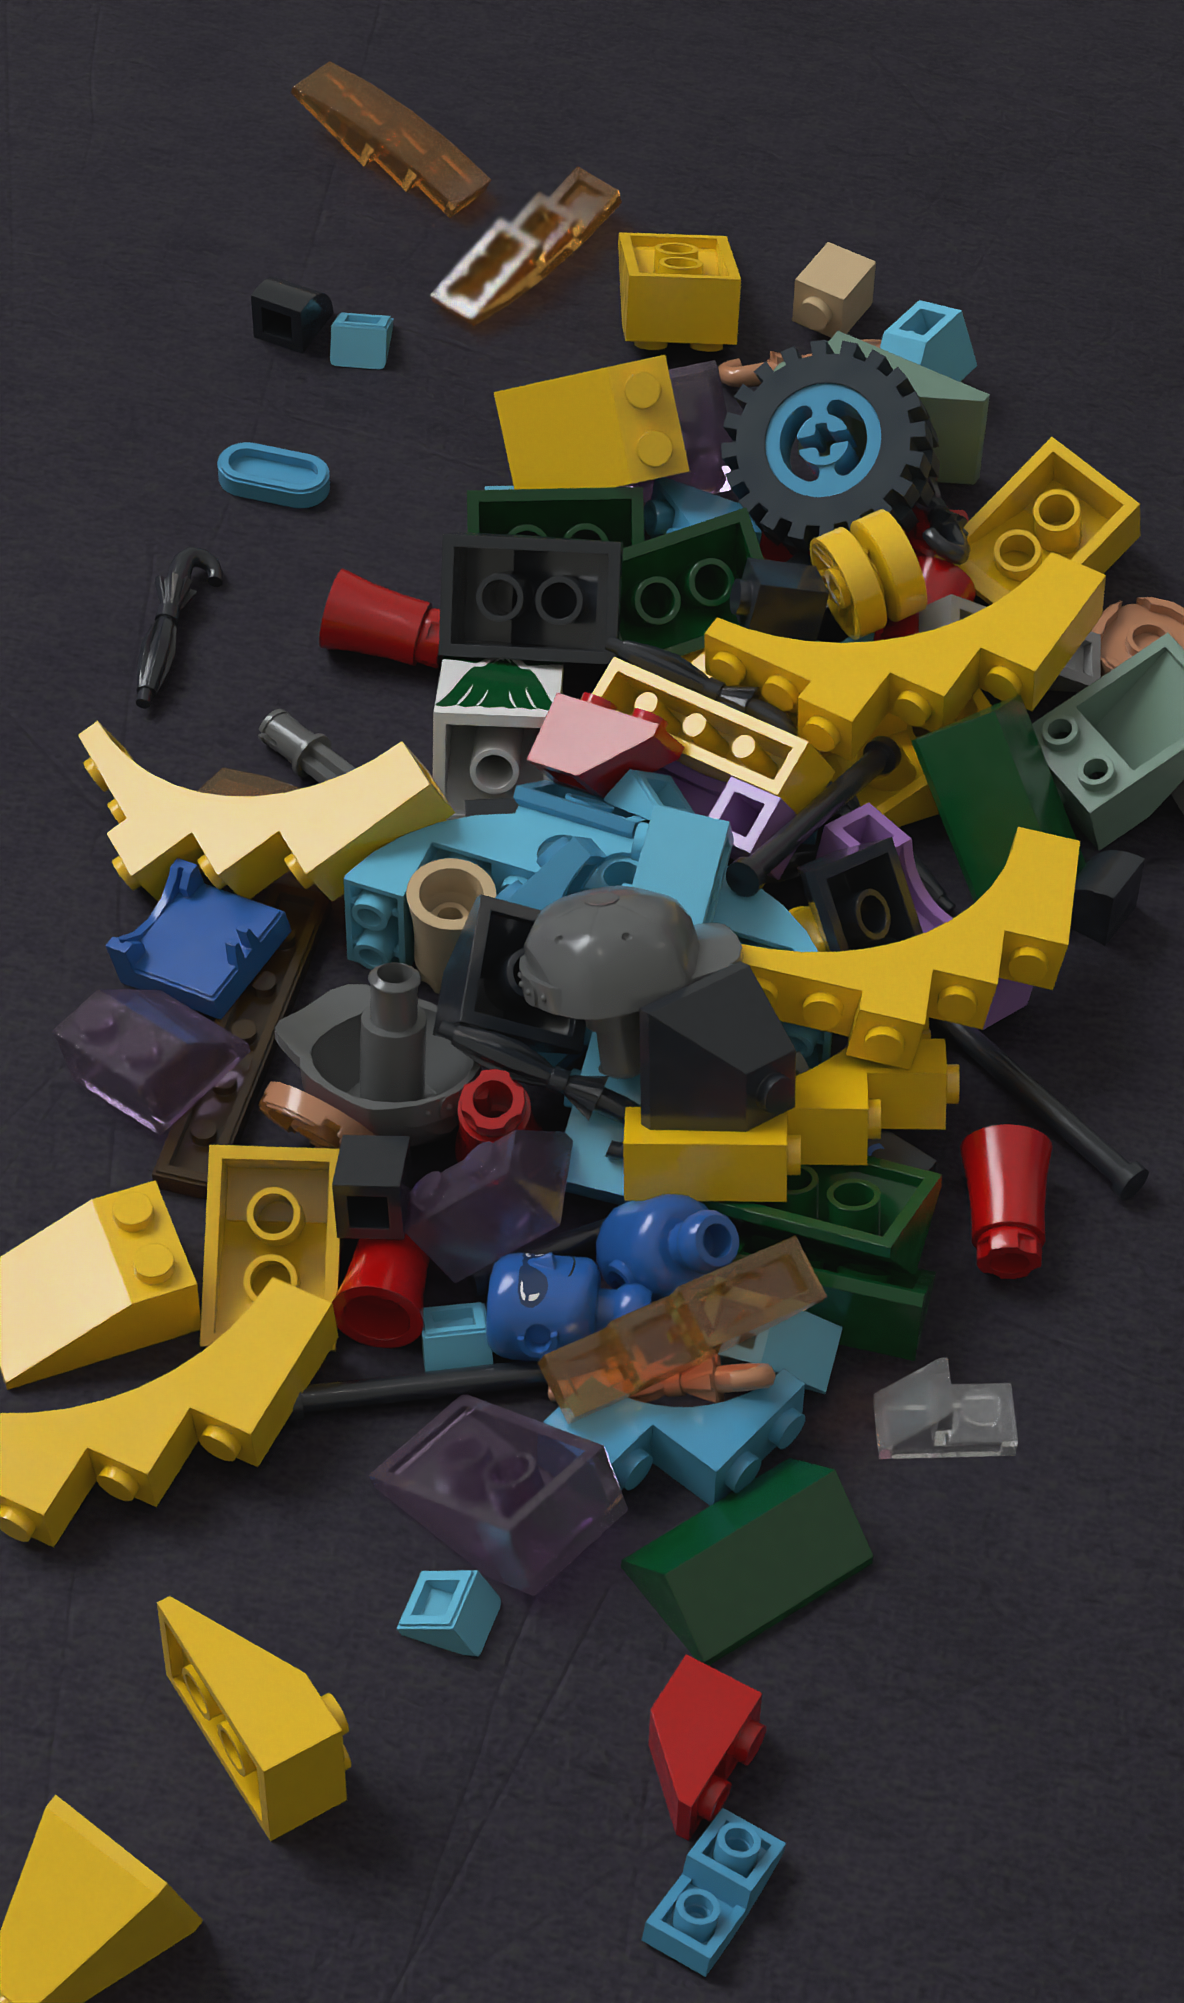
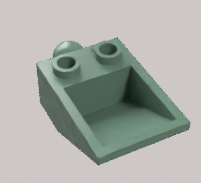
[773,331,990,485]
[1032,633,1184,851]

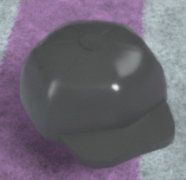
[518,885,743,1079]
[275,962,482,1147]

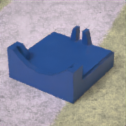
[105,858,292,1020]

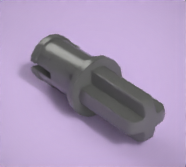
[258,709,356,783]

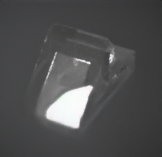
[873,1357,1018,1459]

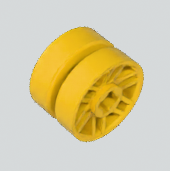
[810,509,927,640]

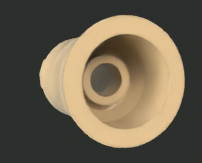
[406,858,496,994]

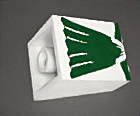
[433,655,563,821]

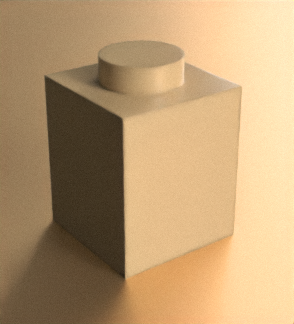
[792,242,876,338]

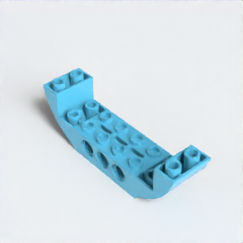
[343,806,833,1069]

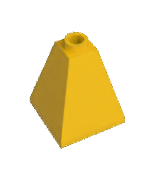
[0,1795,203,2003]

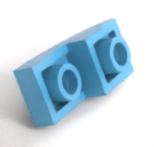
[641,1808,786,1977]

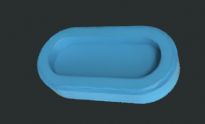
[217,442,330,508]

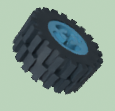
[721,340,940,555]

